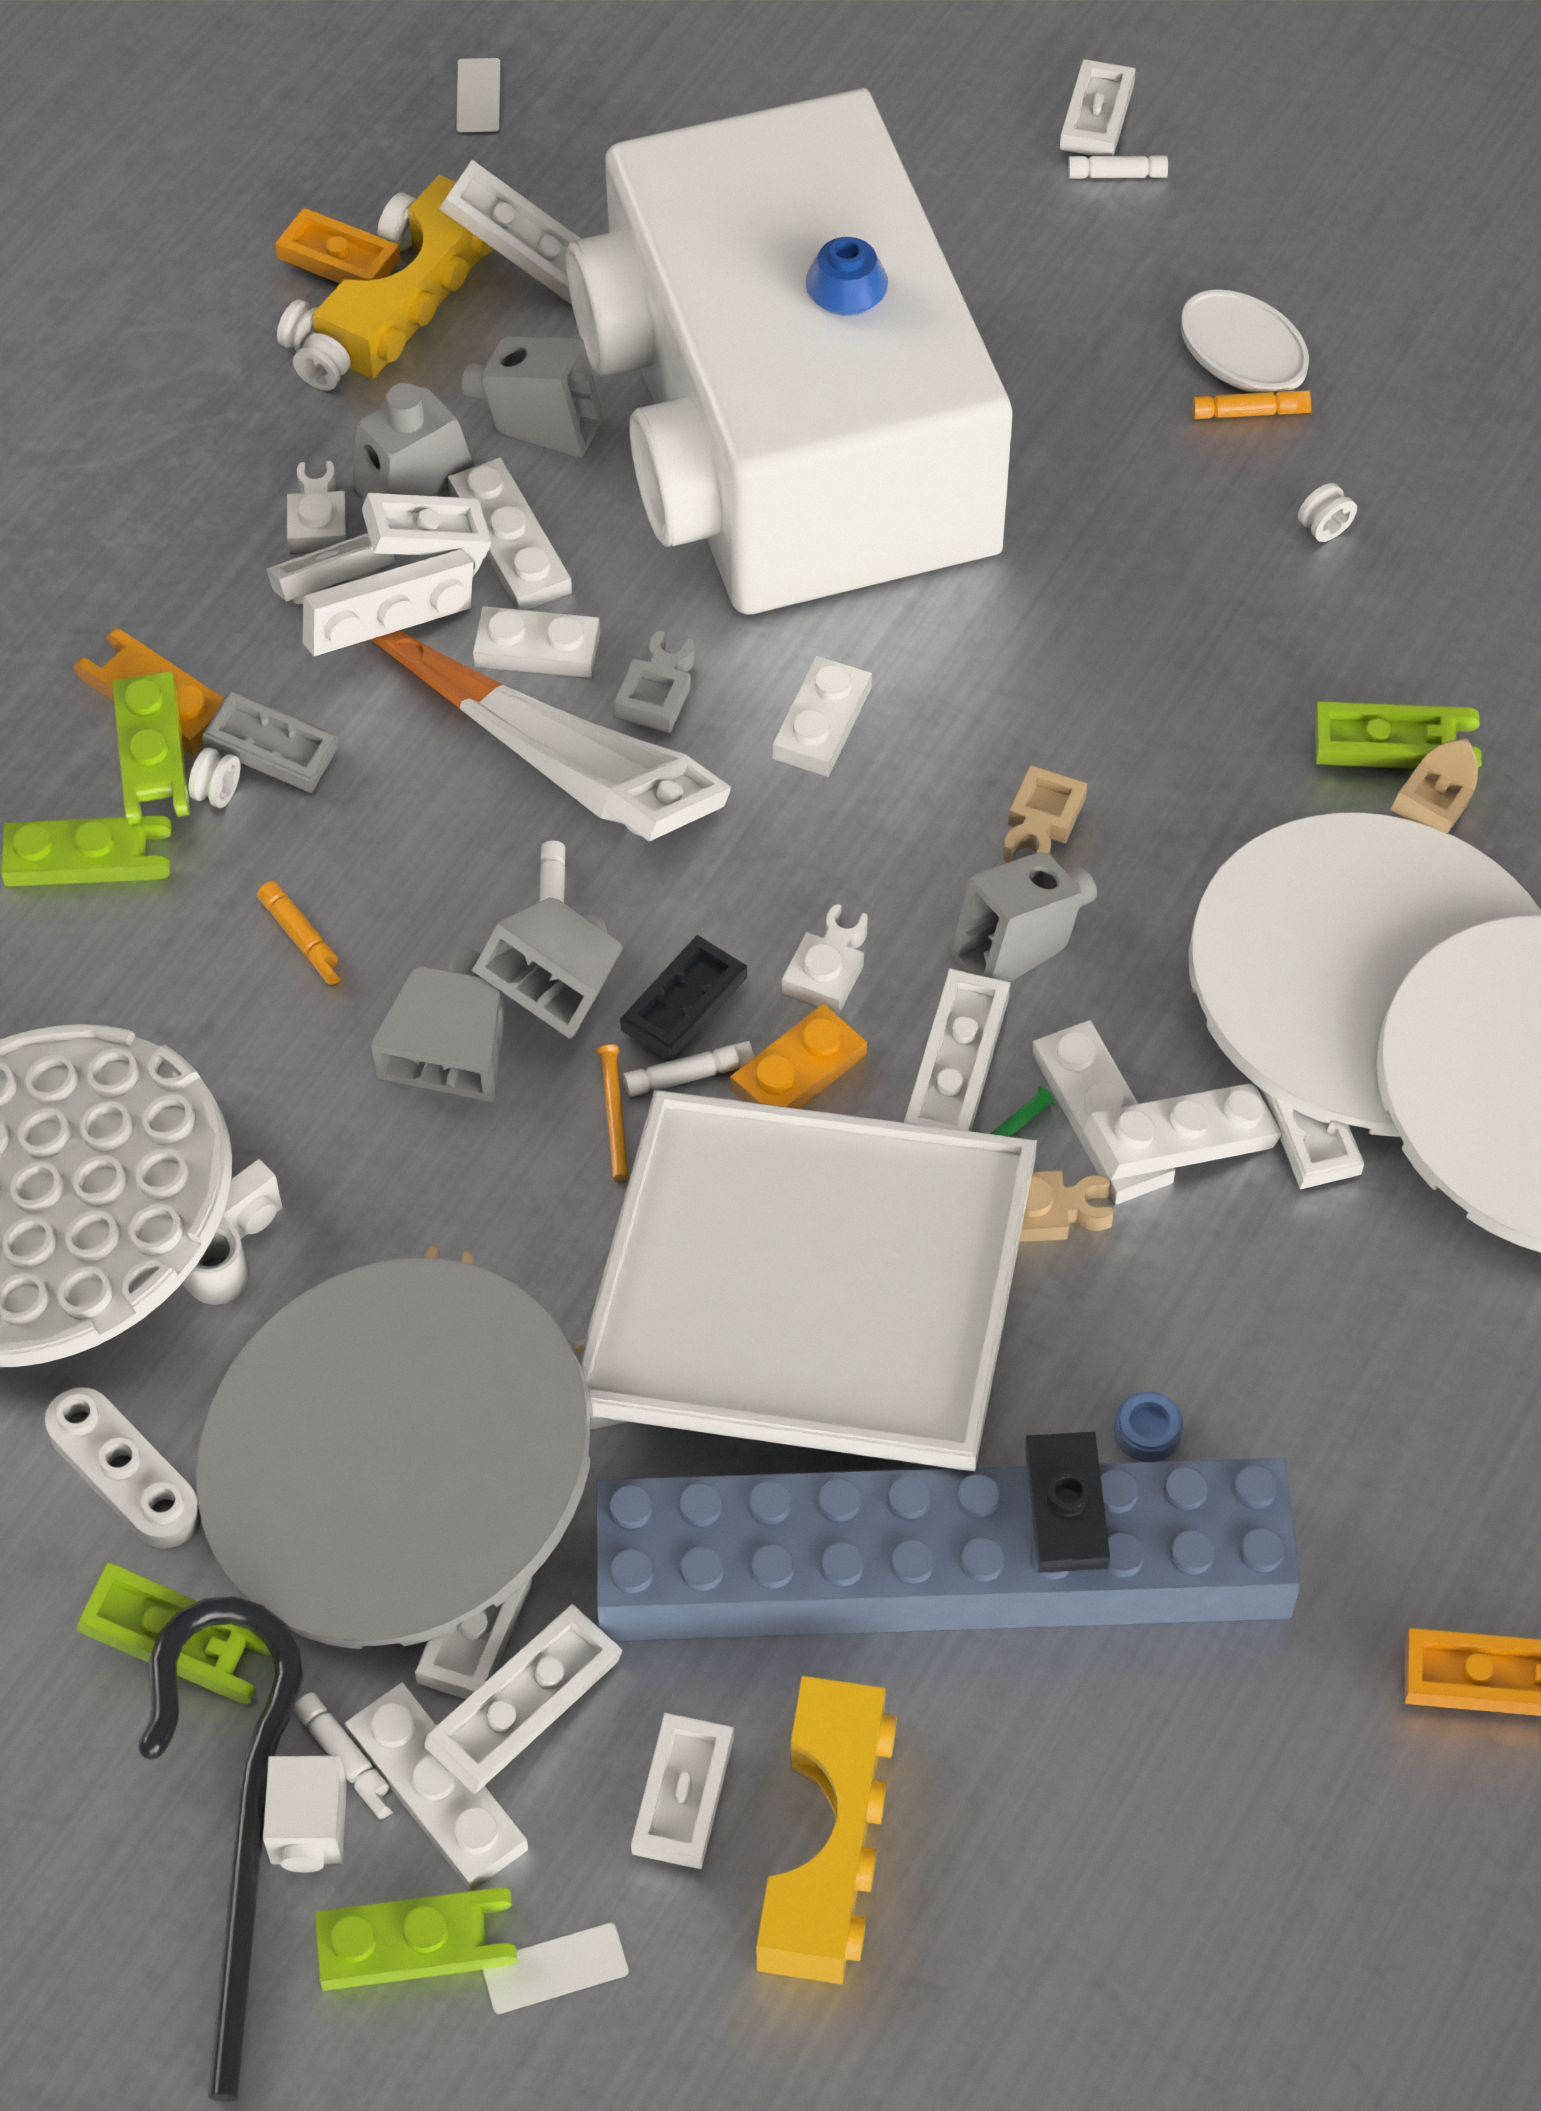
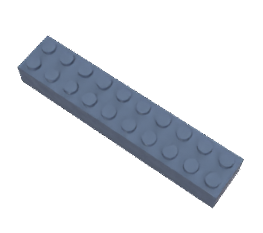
[596,1458,1300,1641]

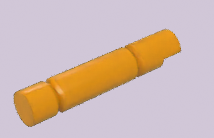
[1192,391,1312,419]
[257,881,341,985]

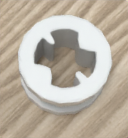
[277,299,318,352]
[293,333,351,391]
[1298,483,1357,542]
[188,747,241,808]

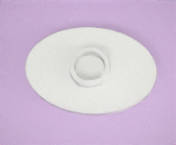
[1181,290,1309,394]

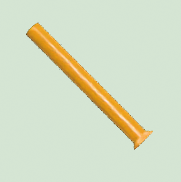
[596,1044,629,1182]

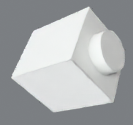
[263,1756,347,1873]

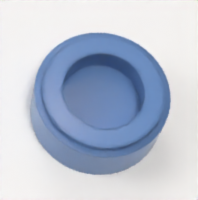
[1114,1392,1183,1462]

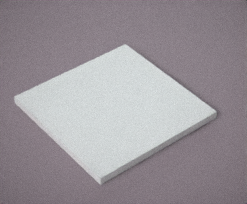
[579,1090,1037,1472]

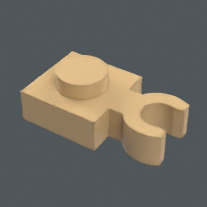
[1003,765,1088,863]
[1019,1170,1113,1242]

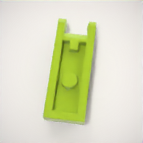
[112,671,190,825]
[1315,701,1482,768]
[1,815,171,887]
[76,1562,271,1704]
[315,1888,518,1991]

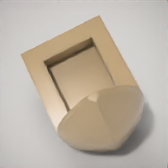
[1390,739,1478,834]

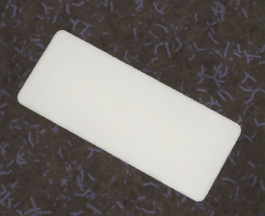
[456,58,500,133]
[482,1923,629,2014]

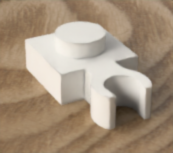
[287,461,348,554]
[782,904,868,1014]

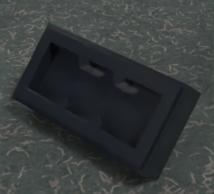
[620,934,747,1061]
[1025,1431,1110,1573]

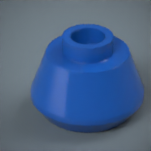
[806,237,888,316]

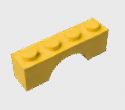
[312,174,494,380]
[756,1676,897,1985]

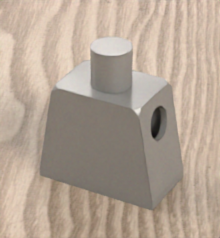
[462,336,604,458]
[353,383,475,502]
[949,851,1097,982]
[472,897,623,1039]
[371,949,504,1102]

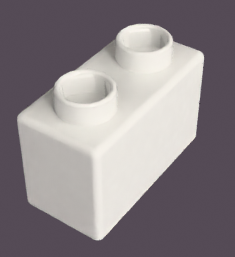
[566,88,1012,615]

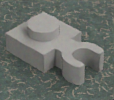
[613,629,695,733]

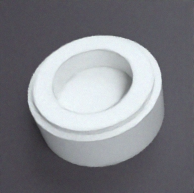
[377,192,417,252]

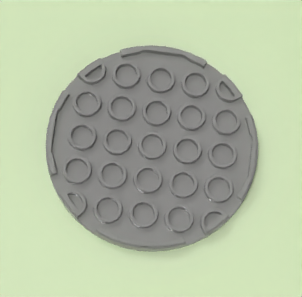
[196,1257,593,1649]

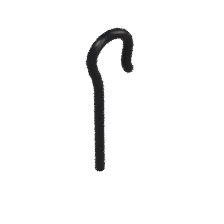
[138,1596,303,2102]

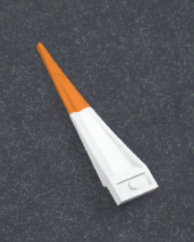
[371,630,731,842]

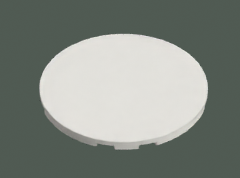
[1188,813,1541,1137]
[1376,916,1541,1253]
[0,1024,232,1367]

